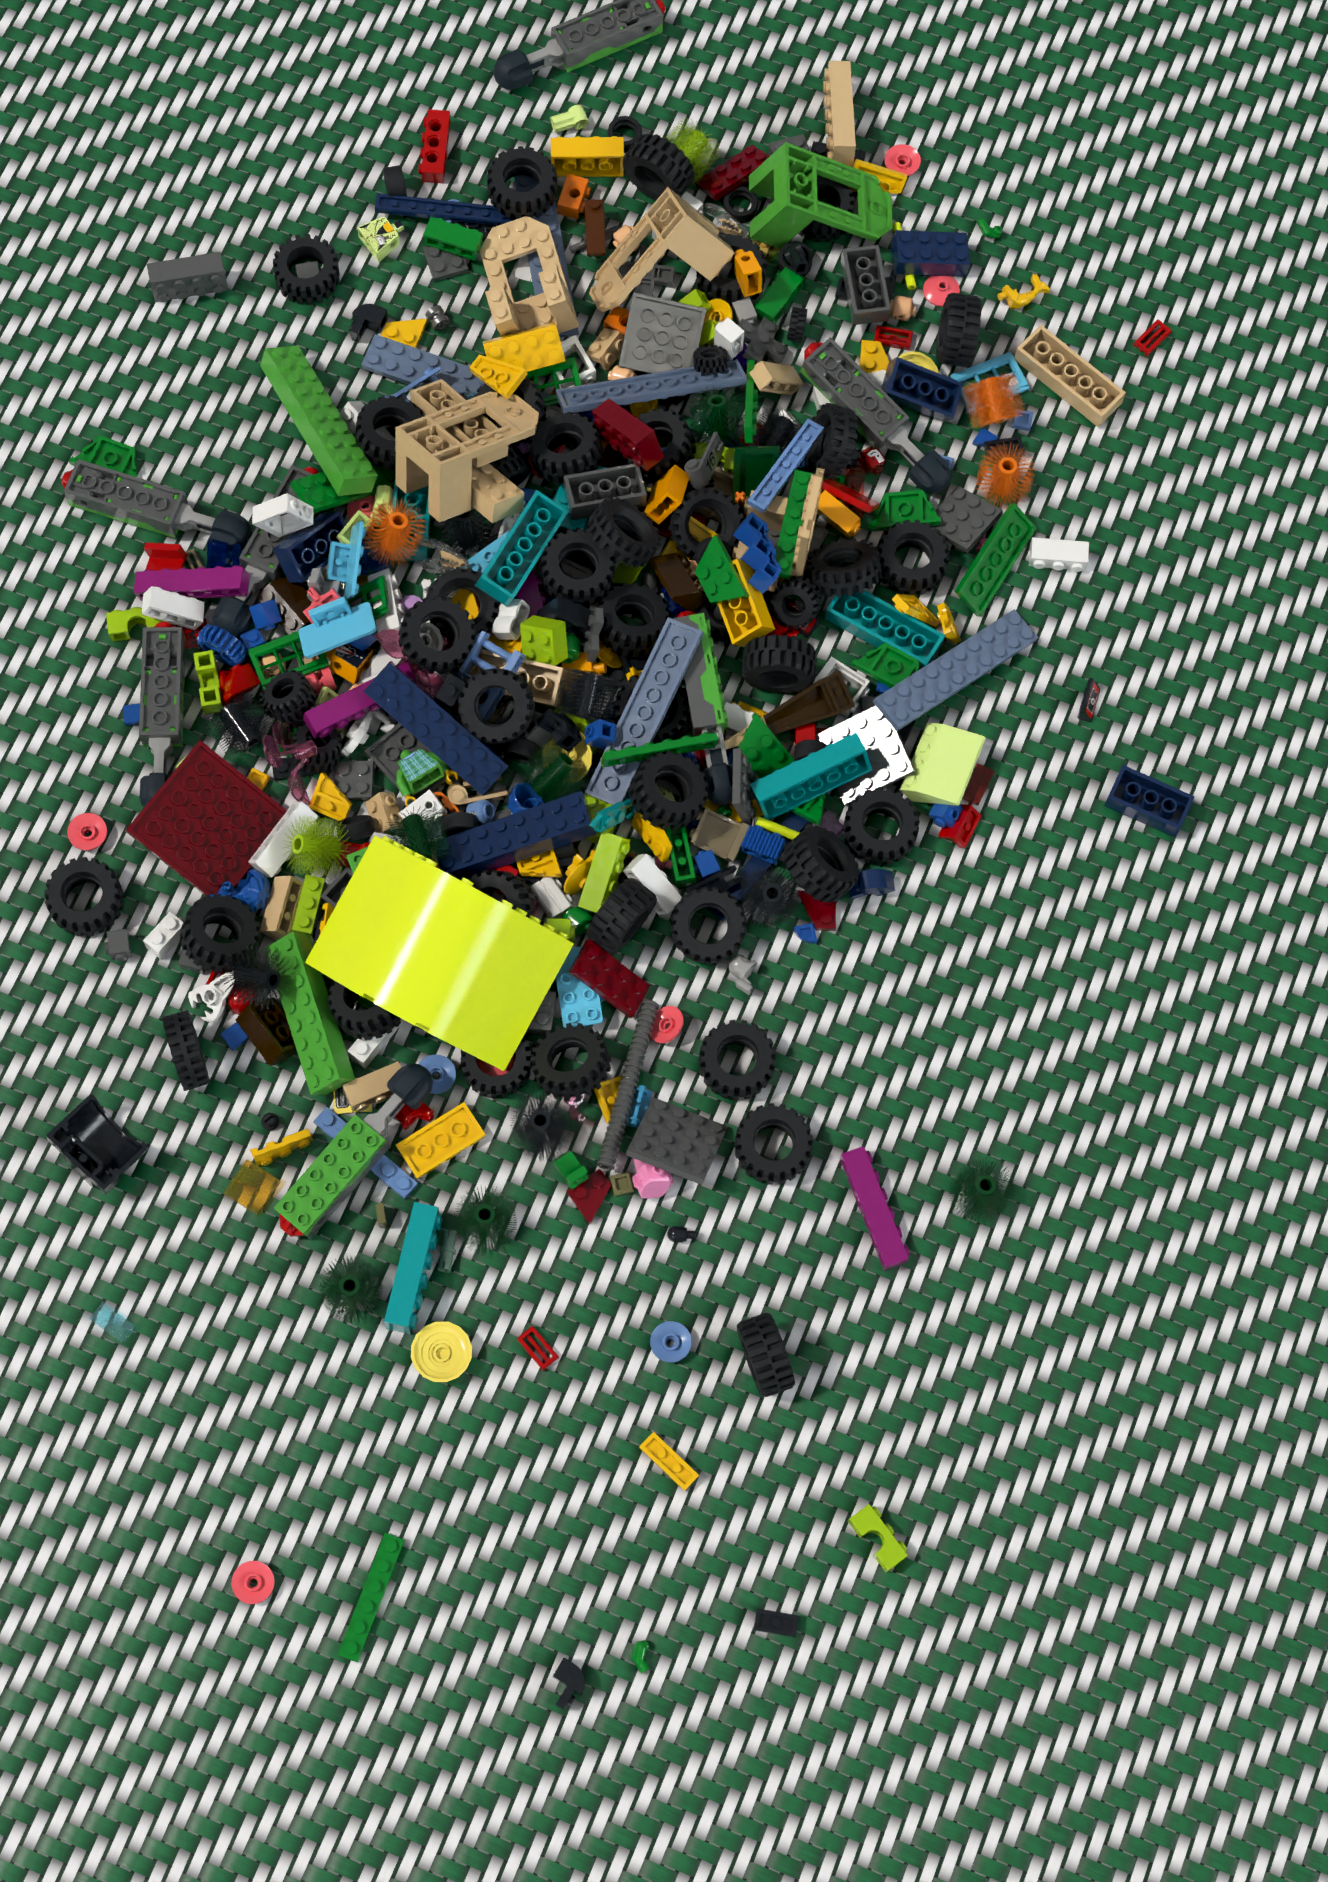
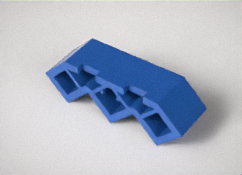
[733,512,782,594]

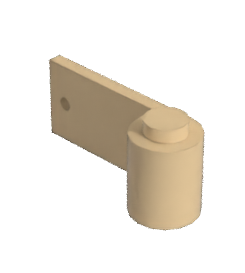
[447,783,508,804]

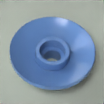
[419,1055,456,1094]
[650,1321,692,1363]

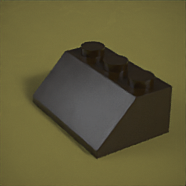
[649,553,708,612]
[256,575,312,634]
[236,997,297,1066]

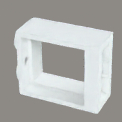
[551,335,596,389]
[252,493,314,537]
[813,656,870,717]

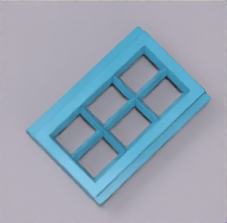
[950,352,1030,413]

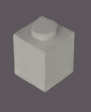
[732,297,757,326]

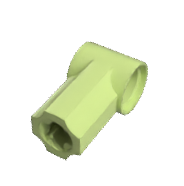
[550,105,589,133]
[370,485,394,525]

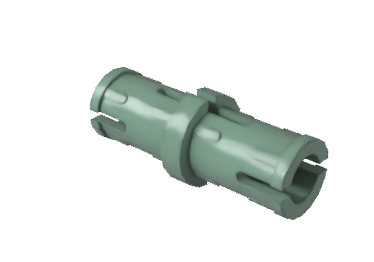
[438,1229,457,1273]

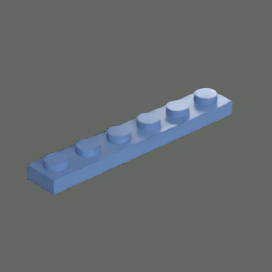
[747,419,824,514]
[313,1107,418,1200]

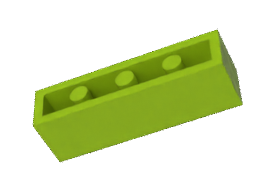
[578,831,630,913]

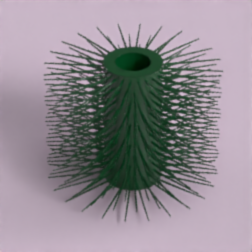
[689,386,745,449]
[518,741,588,803]
[384,806,452,863]
[950,1157,1015,1225]
[454,1187,517,1256]
[319,1256,383,1322]

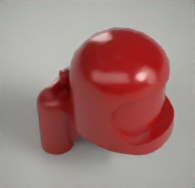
[393,1102,434,1130]

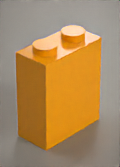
[645,465,689,524]
[817,490,861,539]

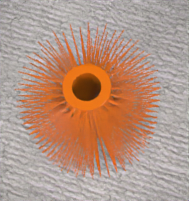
[961,373,1025,429]
[975,444,1036,509]
[362,496,426,567]

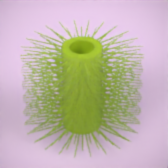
[666,118,722,185]
[283,815,351,878]

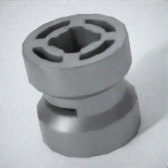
[425,305,450,332]

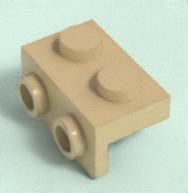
[586,328,624,371]
[365,792,403,834]

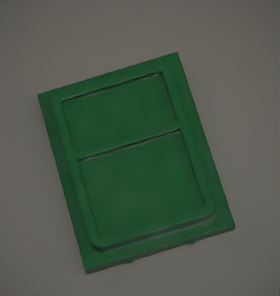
[732,446,780,503]

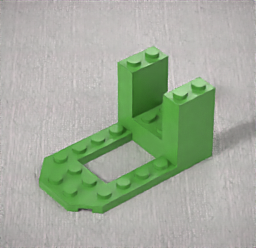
[749,142,893,249]

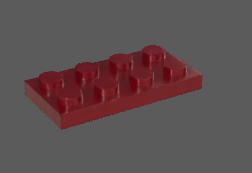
[695,145,770,201]
[569,939,650,1018]

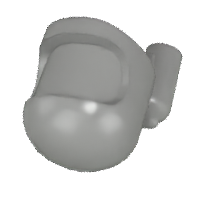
[729,954,757,995]

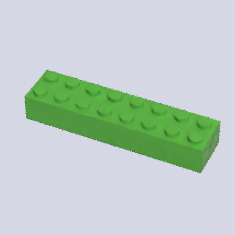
[265,931,355,1095]

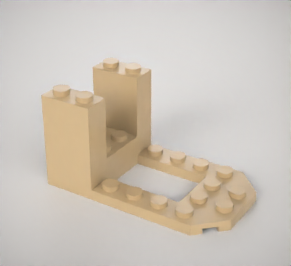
[589,187,735,312]
[480,216,580,336]
[395,392,539,523]
[732,468,825,584]

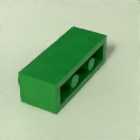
[423,217,483,261]
[754,267,804,324]
[664,827,696,888]

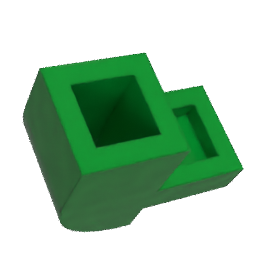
[551,1150,589,1189]

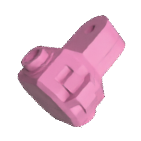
[632,1159,673,1199]

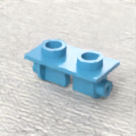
[625,1085,652,1128]

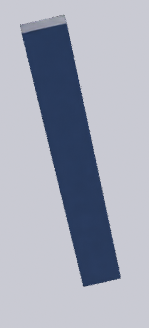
[375,193,516,226]
[708,812,810,922]

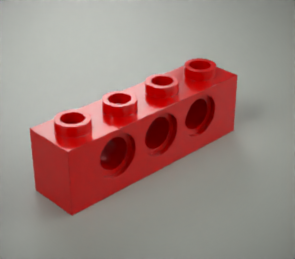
[418,109,451,184]

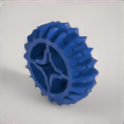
[197,625,248,667]

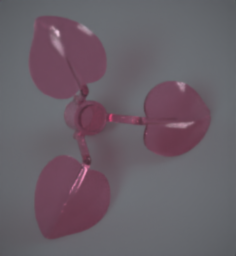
[374,629,454,699]
[262,721,317,805]

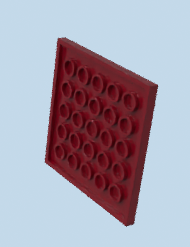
[125,740,287,896]

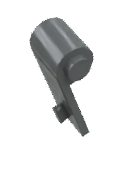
[684,432,725,489]

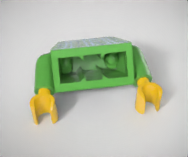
[396,749,458,807]

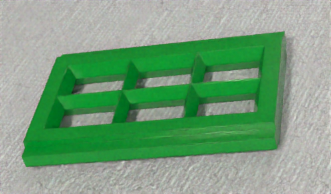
[527,357,581,407]
[348,575,391,620]
[248,631,329,689]

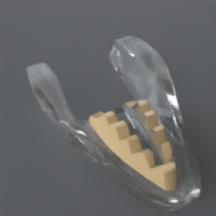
[703,203,749,239]
[420,537,469,573]

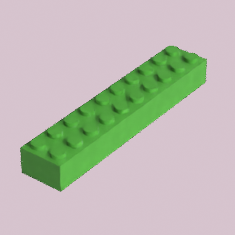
[260,346,378,496]

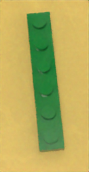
[744,359,758,443]
[775,470,813,579]
[601,732,719,768]
[337,1533,405,1663]

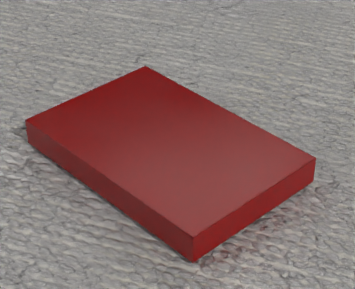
[821,478,880,513]

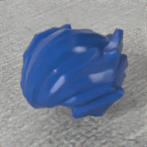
[507,783,545,814]
[231,869,271,912]

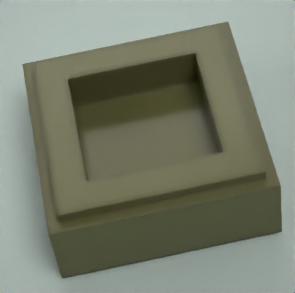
[610,1172,634,1197]
[375,1203,387,1228]

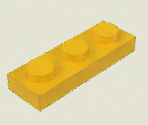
[639,1432,699,1492]

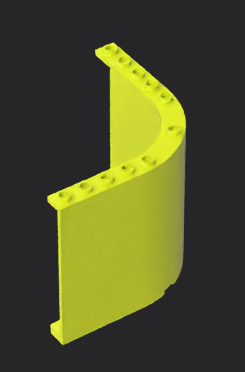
[305,835,574,1071]

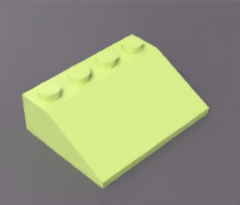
[900,723,986,806]

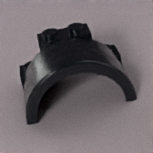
[46,1094,148,1195]

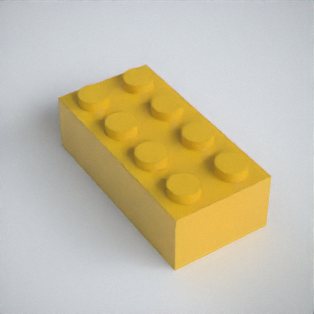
[551,136,624,177]
[482,322,565,372]
[717,558,775,647]

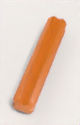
[735,491,745,514]

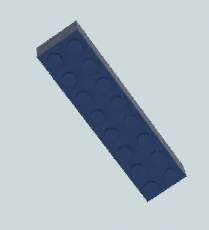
[363,661,510,796]
[435,791,596,880]

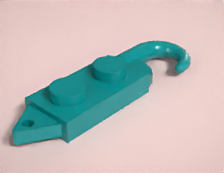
[589,799,635,833]

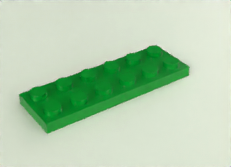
[290,462,396,513]
[954,503,1037,616]

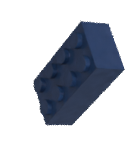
[890,230,970,277]
[881,357,964,422]
[273,511,346,582]
[1104,765,1195,838]

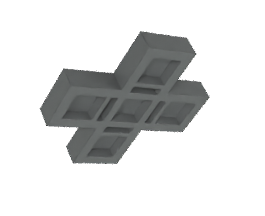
[619,247,675,296]
[738,317,788,365]
[580,605,604,663]

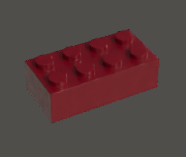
[592,398,664,471]

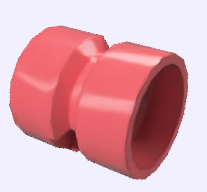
[305,667,336,695]

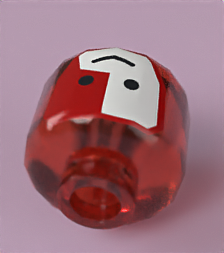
[859,446,886,476]

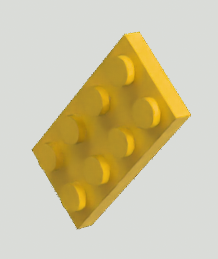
[395,1102,486,1180]

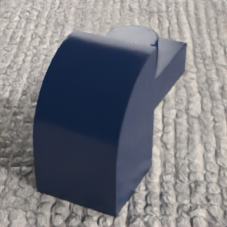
[849,869,895,899]

